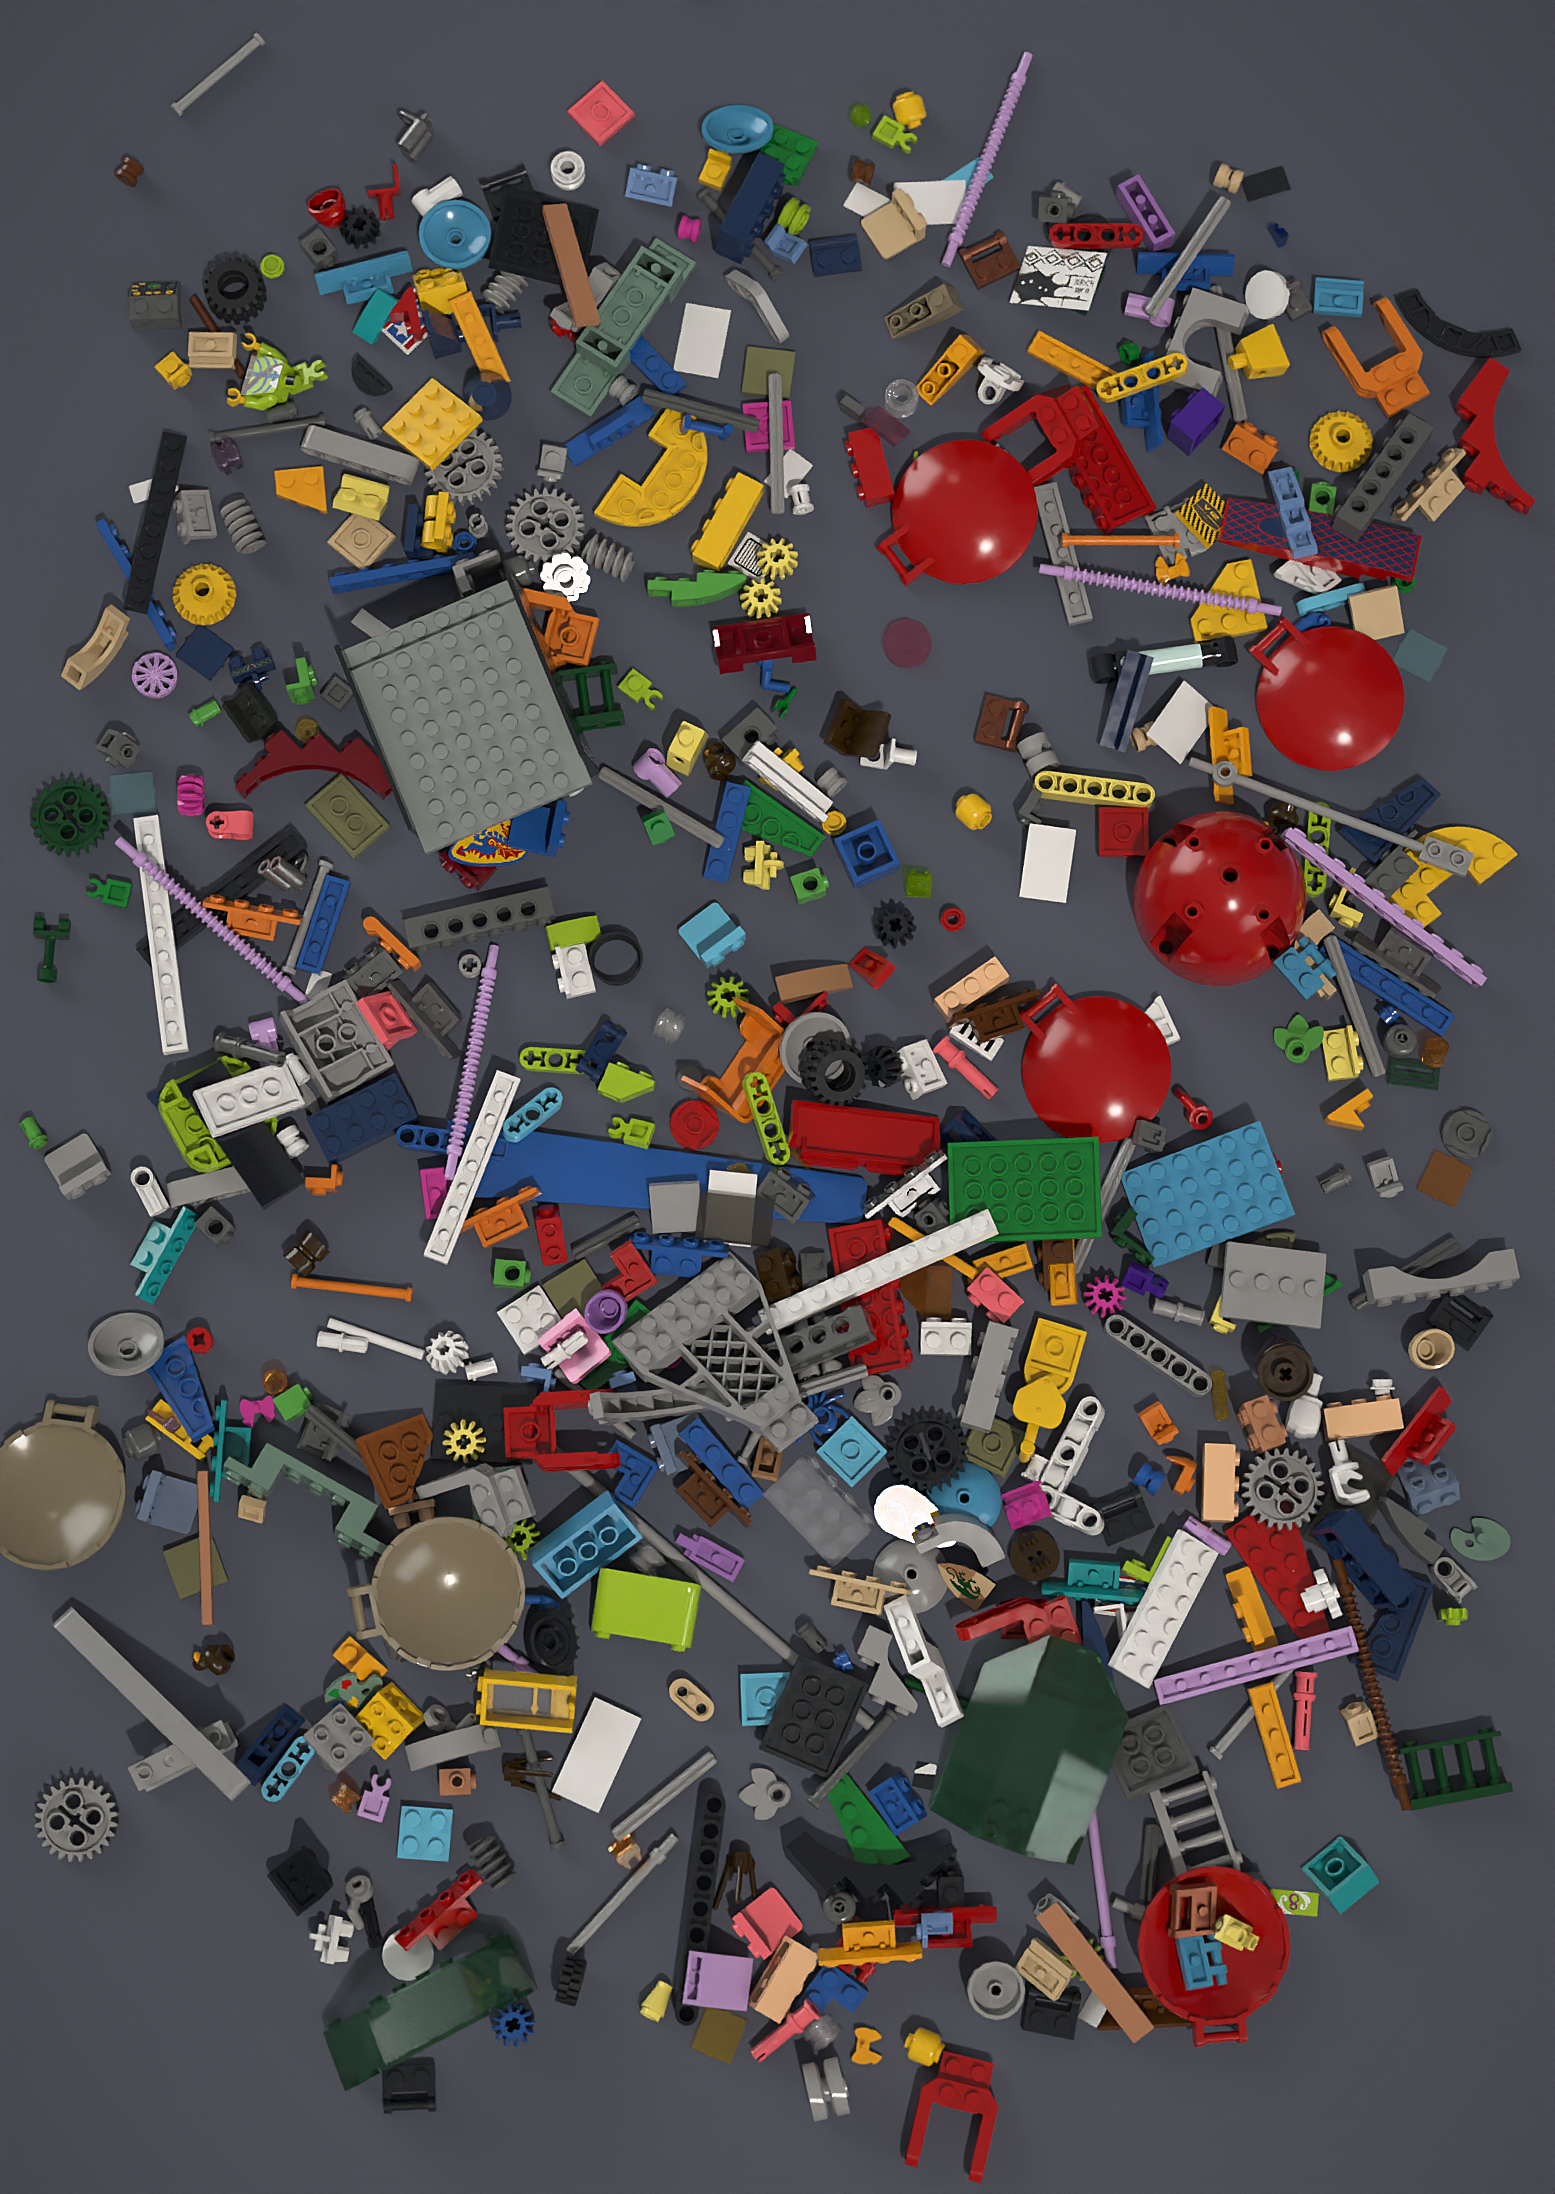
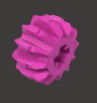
[177,774,206,816]
[1083,1275,1126,1318]

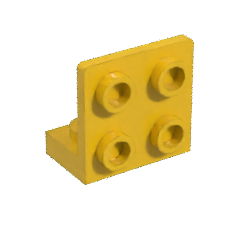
[355,1682,424,1760]

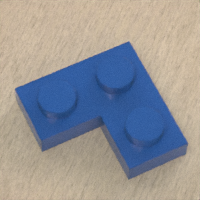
[608,1439,659,1510]
[796,1966,869,2013]

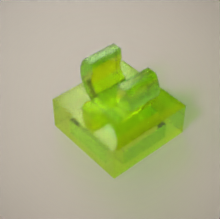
[906,869,933,899]

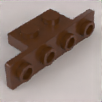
[947,988,1041,1044]
[1038,1239,1074,1292]
[675,1450,752,1528]
[1097,1987,1192,2031]

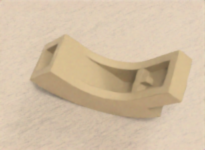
[61,604,130,690]
[1292,909,1337,1001]

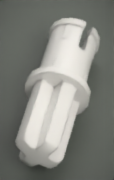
[541,1330,588,1370]
[317,1331,368,1353]

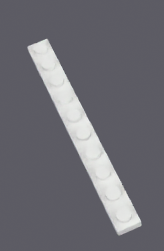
[133,815,189,1055]
[758,1209,999,1336]

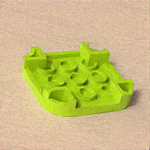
[158,1056,278,1173]

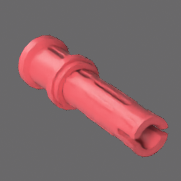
[932,1035,999,1100]
[1293,1671,1318,1750]
[750,1999,822,2063]

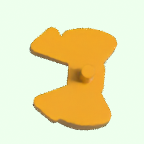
[1155,553,1190,585]
[851,2027,882,2065]

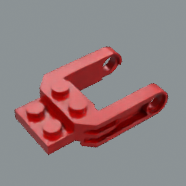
[981,386,1102,487]
[504,1389,621,1472]
[955,1595,1083,1698]
[904,2051,999,2184]

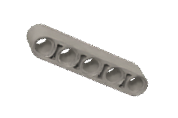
[300,425,420,485]
[166,1167,250,1210]
[1104,1315,1212,1397]

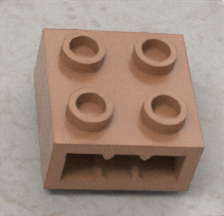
[1237,1395,1288,1456]

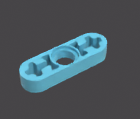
[1296,583,1366,616]
[502,1087,563,1142]
[261,1736,316,1802]

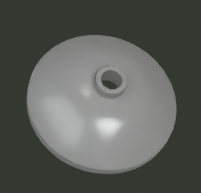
[779,1012,851,1084]
[88,1313,164,1376]
[873,1539,948,1614]

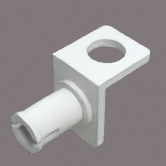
[860,738,917,770]
[1091,1604,1135,1639]

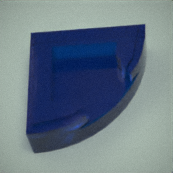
[1267,223,1289,249]

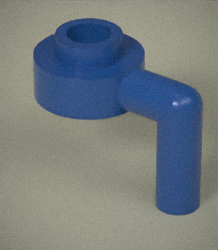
[758,659,790,693]

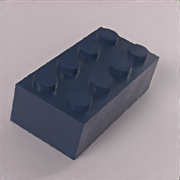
[715,153,786,264]
[306,1073,420,1167]
[1311,1508,1417,1609]

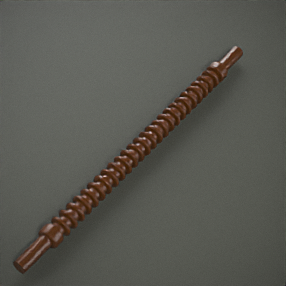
[1333,1558,1412,1811]

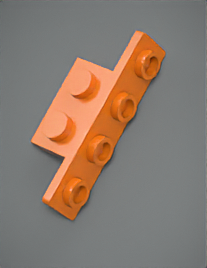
[202,895,303,941]
[460,1186,542,1248]

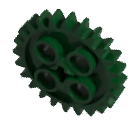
[29,777,111,858]

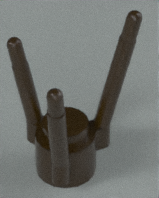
[504,1756,562,1801]
[713,1852,757,1910]

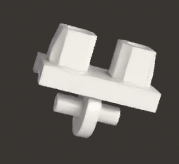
[309,1915,354,1964]

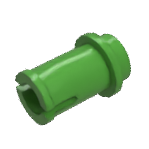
[188,699,222,727]
[19,1117,47,1150]

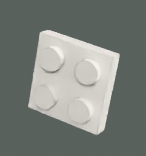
[497,1286,562,1355]

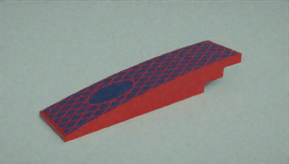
[1218,498,1422,582]

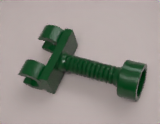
[33,917,71,983]

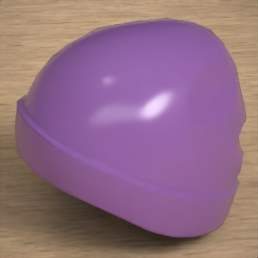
[584,1289,628,1334]

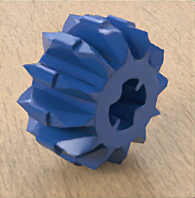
[491,2002,536,2047]

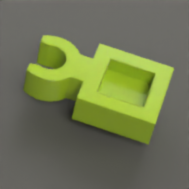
[872,115,917,154]
[289,360,328,395]
[618,669,663,711]
[608,1117,656,1149]
[1438,1608,1467,1626]

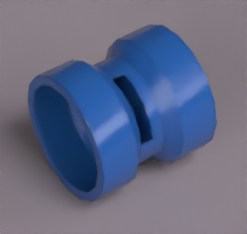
[1132,1461,1167,1496]

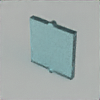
[1393,628,1448,684]
[109,771,157,816]

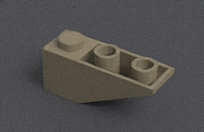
[884,284,965,339]

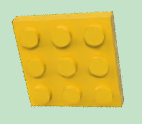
[382,378,483,471]

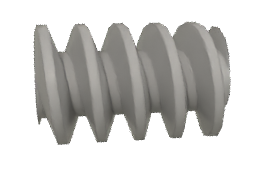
[482,271,534,315]
[220,499,266,554]
[581,534,635,582]

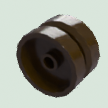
[1258,1340,1314,1402]

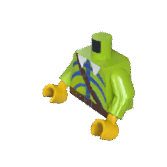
[227,333,301,411]

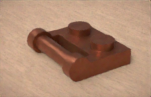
[958,230,1021,290]
[974,694,1030,752]
[1168,1882,1217,1938]

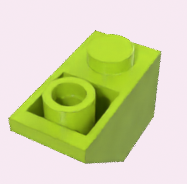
[597,1062,656,1103]

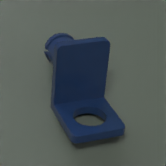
[477,303,522,342]

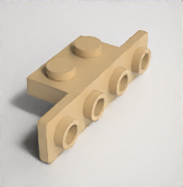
[1390,448,1466,522]
[809,1565,912,1615]

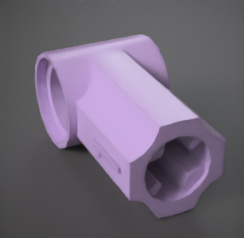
[1124,293,1175,327]
[633,748,682,798]
[248,1017,279,1068]

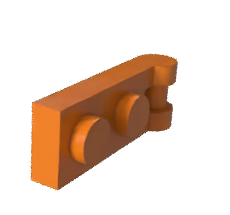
[363,916,422,972]

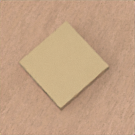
[327,513,396,570]
[1348,584,1405,640]

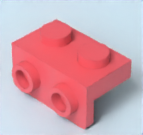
[966,1267,1024,1325]

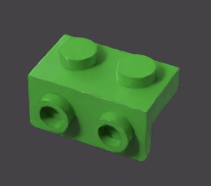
[286,657,318,705]

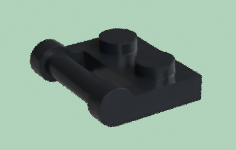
[479,164,535,221]
[1427,1292,1494,1352]
[1090,1485,1155,1547]
[1022,1984,1082,2040]
[383,2063,437,2114]

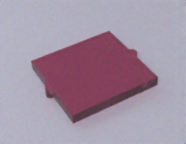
[863,407,911,447]

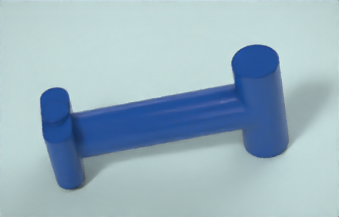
[680,414,734,441]

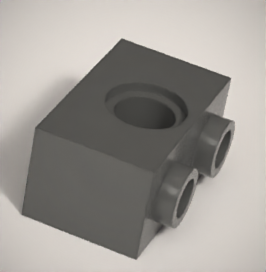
[722,707,778,766]

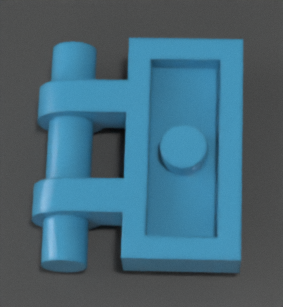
[1273,936,1338,1001]
[1175,1934,1228,1991]

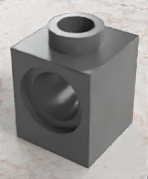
[300,228,338,272]
[194,1206,236,1248]

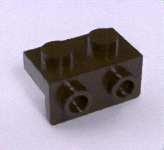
[754,1247,803,1304]

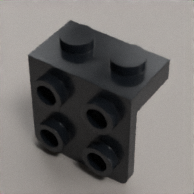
[267,1845,334,1917]

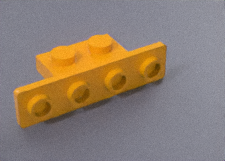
[1208,706,1252,805]
[1225,1567,1279,1652]
[818,1920,923,1967]

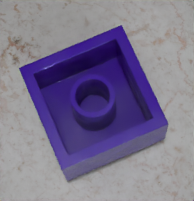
[1167,387,1225,456]

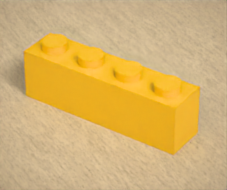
[690,472,764,573]

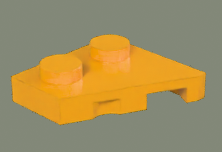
[275,466,328,514]

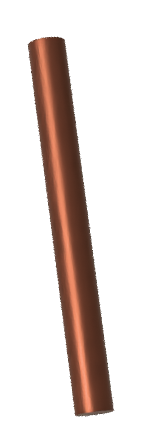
[190,296,247,379]

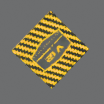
[1174,483,1226,549]

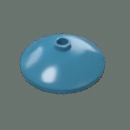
[702,105,774,154]
[419,200,491,269]
[926,1463,1002,1528]

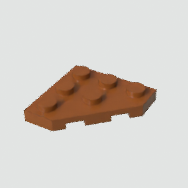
[355,1413,433,1510]

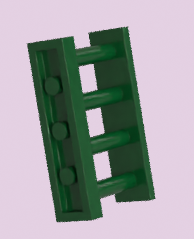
[558,661,625,731]
[1396,1727,1513,1811]

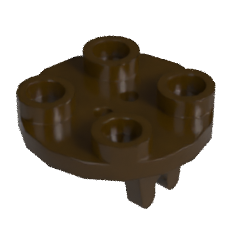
[1009,1531,1060,1581]

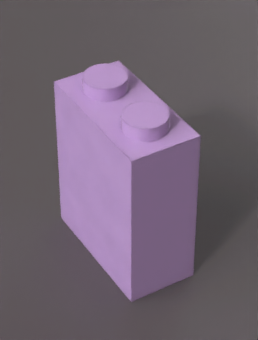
[683,1951,753,2011]

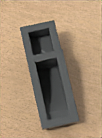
[1377,1497,1444,1565]

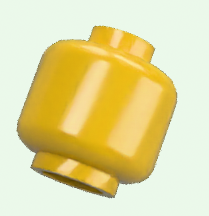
[892,91,927,129]
[955,793,992,830]
[904,2028,945,2066]

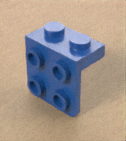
[508,800,570,858]

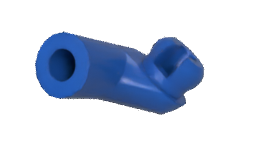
[1295,612,1331,632]

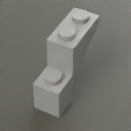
[857,1625,918,1717]

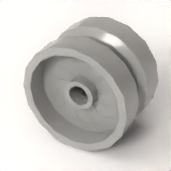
[966,1961,1025,2020]
[802,2057,850,2122]

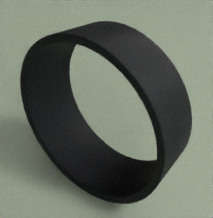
[589,931,643,986]

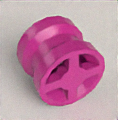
[678,215,702,243]

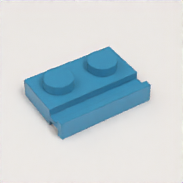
[1313,277,1364,318]

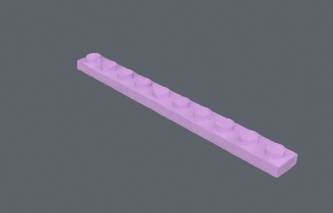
[1280,827,1487,988]

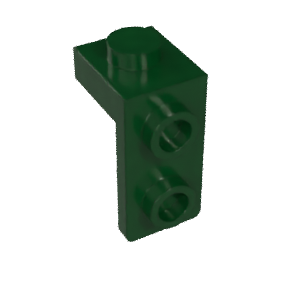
[1110,1208,1155,1265]

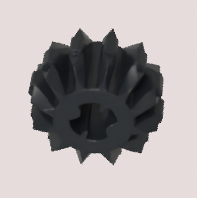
[340,208,381,250]
[874,906,916,949]
[863,1045,904,1088]

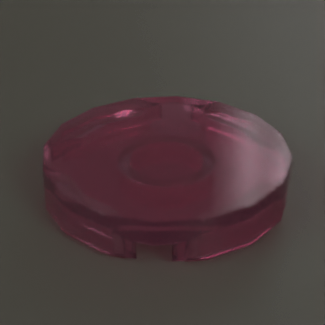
[883,619,932,668]

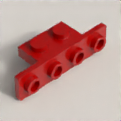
[1381,1386,1456,1476]
[394,1869,483,1951]
[893,1904,997,1949]

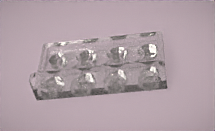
[763,1454,876,1568]

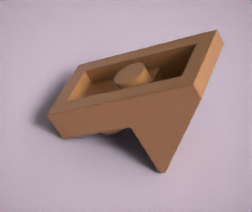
[752,1436,784,1481]

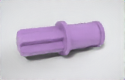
[1182,1516,1231,1555]

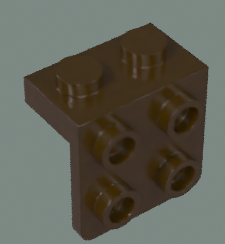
[823,699,891,758]

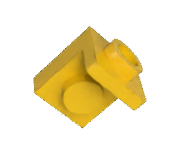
[699,149,732,191]
[154,351,193,390]

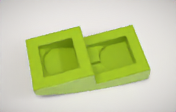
[545,915,601,951]

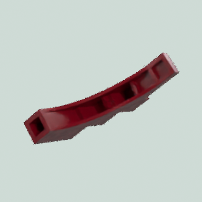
[234,730,393,800]

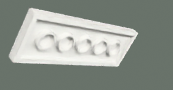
[1108,1529,1219,1689]

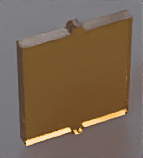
[1417,1151,1473,1208]

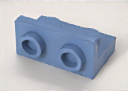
[625,163,680,207]

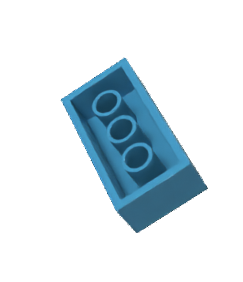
[526,1490,643,1599]

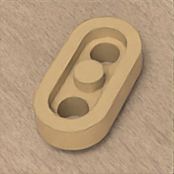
[669,1678,714,1722]

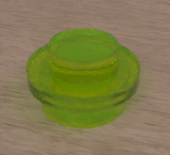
[850,104,871,128]

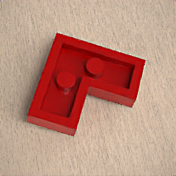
[602,1239,658,1302]

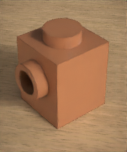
[439,1768,477,1796]

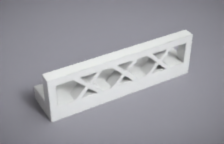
[742,741,833,822]

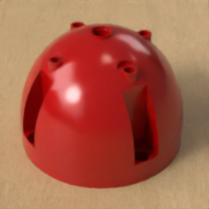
[1133,811,1307,986]

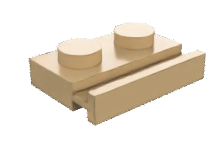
[187,332,237,369]
[1015,1938,1076,2001]

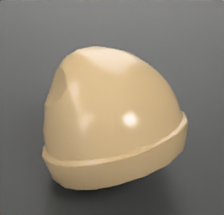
[1408,1329,1455,1370]

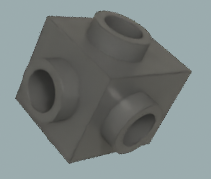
[1038,192,1075,227]
[95,729,141,769]
[914,1196,950,1235]

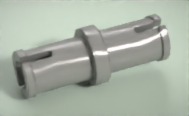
[1152,1298,1205,1326]

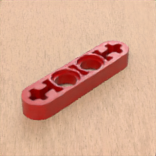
[1049,223,1143,249]

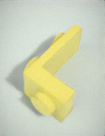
[1328,867,1363,928]

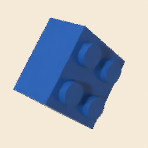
[834,819,900,890]

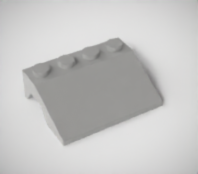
[279,979,394,1105]

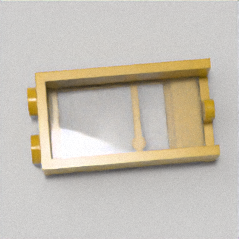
[476,1667,577,1733]

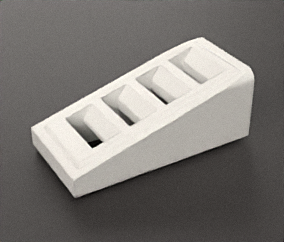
[949,1022,1004,1062]

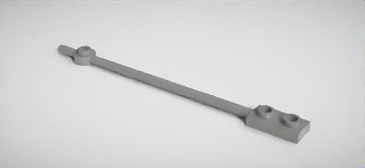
[1188,757,1474,878]

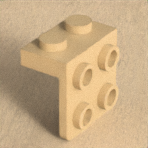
[861,188,927,260]

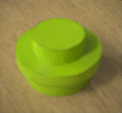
[260,255,285,279]

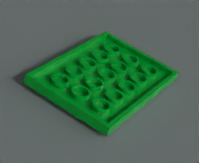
[948,1137,1102,1243]

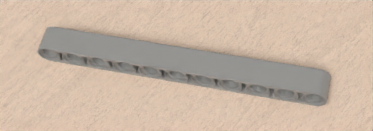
[52,1607,251,1801]

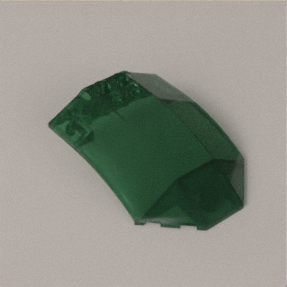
[929,1634,1129,1865]

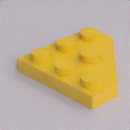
[1190,559,1267,644]

